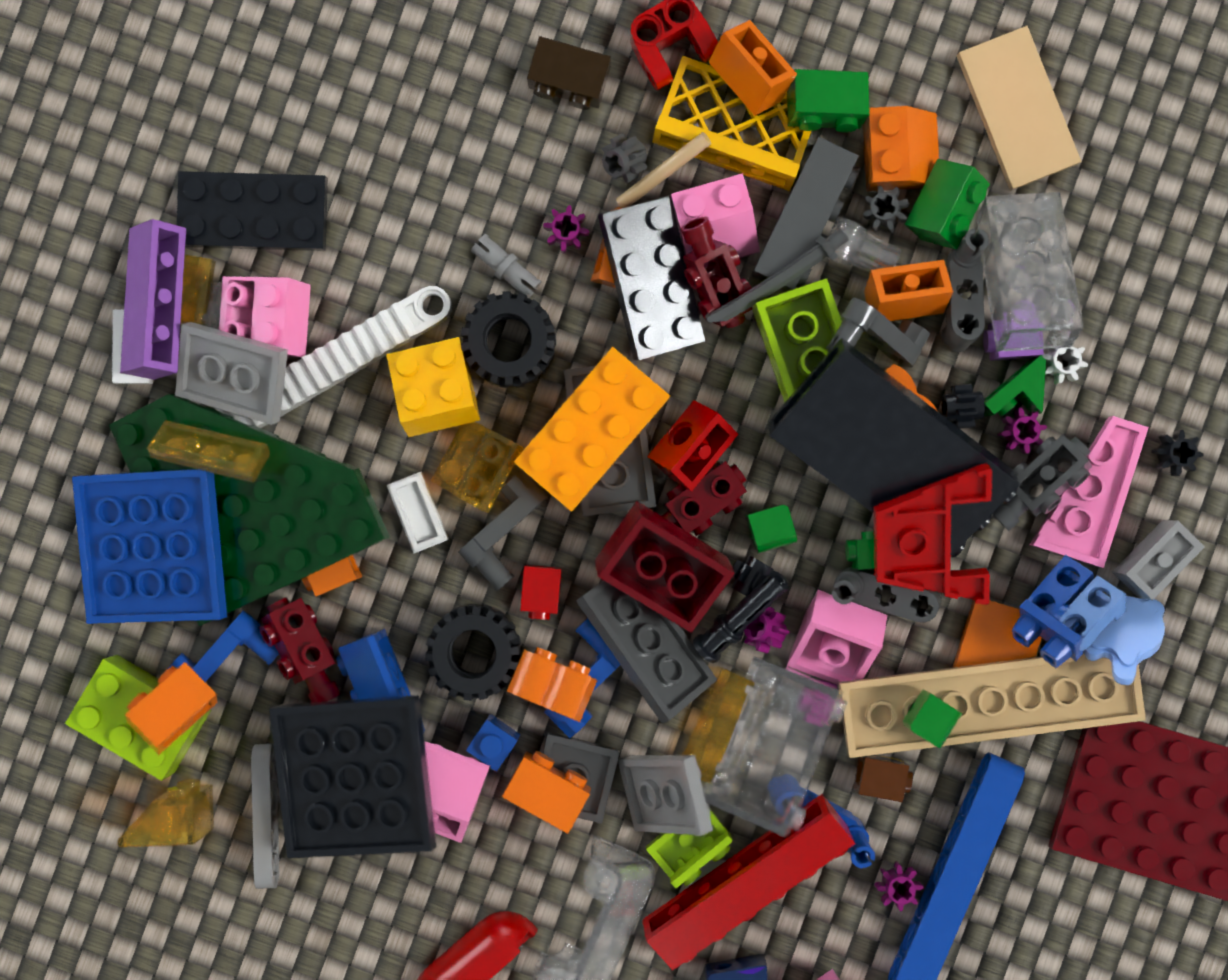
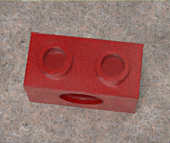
[647,400,739,491]

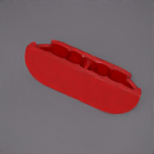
[417,911,538,980]

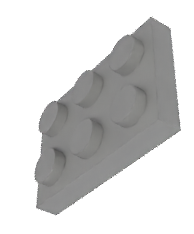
[175,322,288,425]
[618,755,713,835]

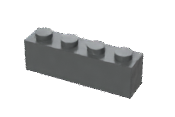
[751,137,860,292]

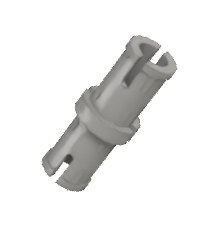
[471,234,542,298]

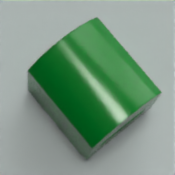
[745,504,797,554]
[903,689,962,749]

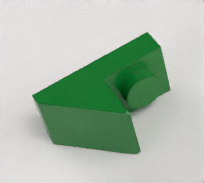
[984,355,1046,417]

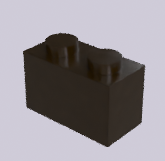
[527,36,611,110]

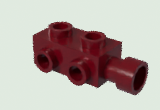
[680,217,753,328]
[661,461,747,536]
[260,597,341,703]

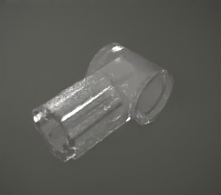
[827,217,902,272]

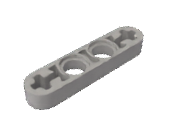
[251,744,279,889]

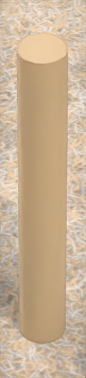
[616,132,712,208]

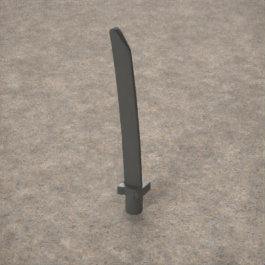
[705,228,849,322]

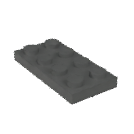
[564,360,656,516]
[576,580,717,724]

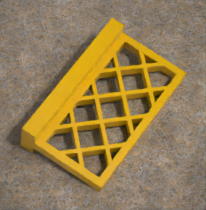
[652,55,811,191]

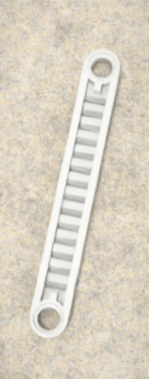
[215,286,452,428]

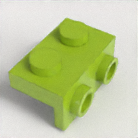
[646,808,733,889]

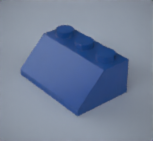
[336,629,425,732]

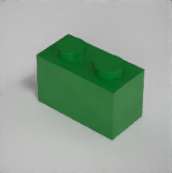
[787,69,870,133]
[904,159,990,250]

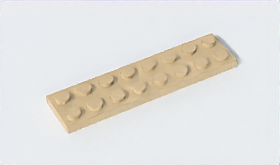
[838,651,1146,758]

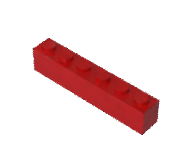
[642,794,855,970]

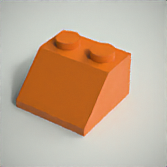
[863,106,939,191]

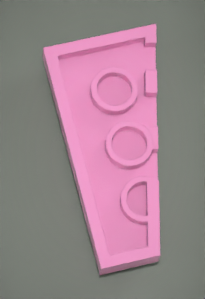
[1030,416,1149,568]

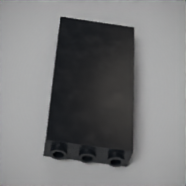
[768,337,1020,558]

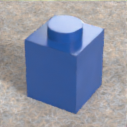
[466,714,520,772]

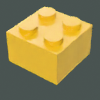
[386,337,481,437]

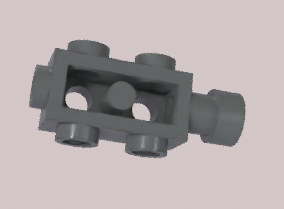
[992,434,1092,531]

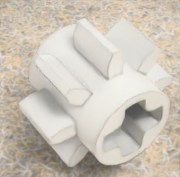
[1042,338,1088,385]

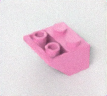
[219,276,311,358]
[425,741,490,843]

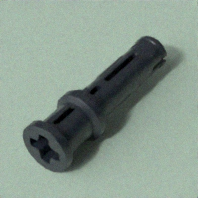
[693,571,790,663]

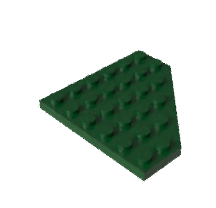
[109,394,390,626]

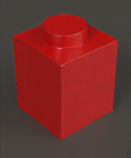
[520,565,562,620]

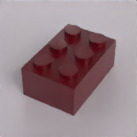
[594,501,735,633]

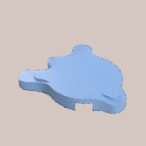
[1084,596,1165,685]

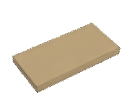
[956,26,1082,191]

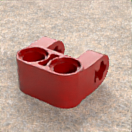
[630,0,718,91]

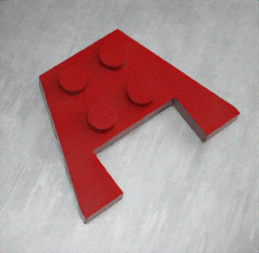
[873,463,992,605]

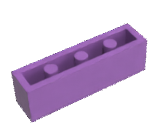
[120,219,186,380]

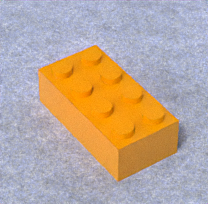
[514,347,670,512]

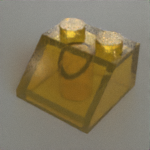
[117,779,214,847]

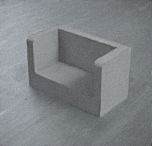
[1112,520,1205,600]

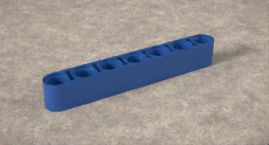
[888,752,1025,980]

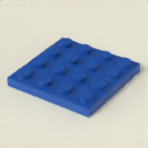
[72,468,227,624]

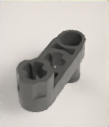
[941,229,989,353]
[826,298,930,368]
[458,470,549,591]
[832,567,942,623]

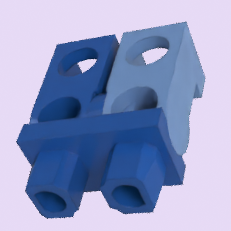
[1012,554,1126,668]

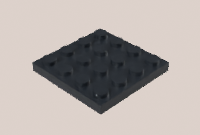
[269,695,437,859]

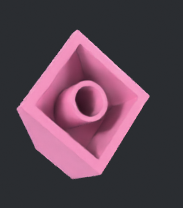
[670,173,760,268]
[787,590,888,685]

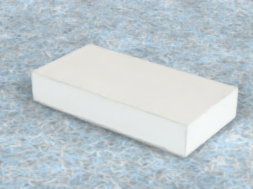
[386,472,449,553]

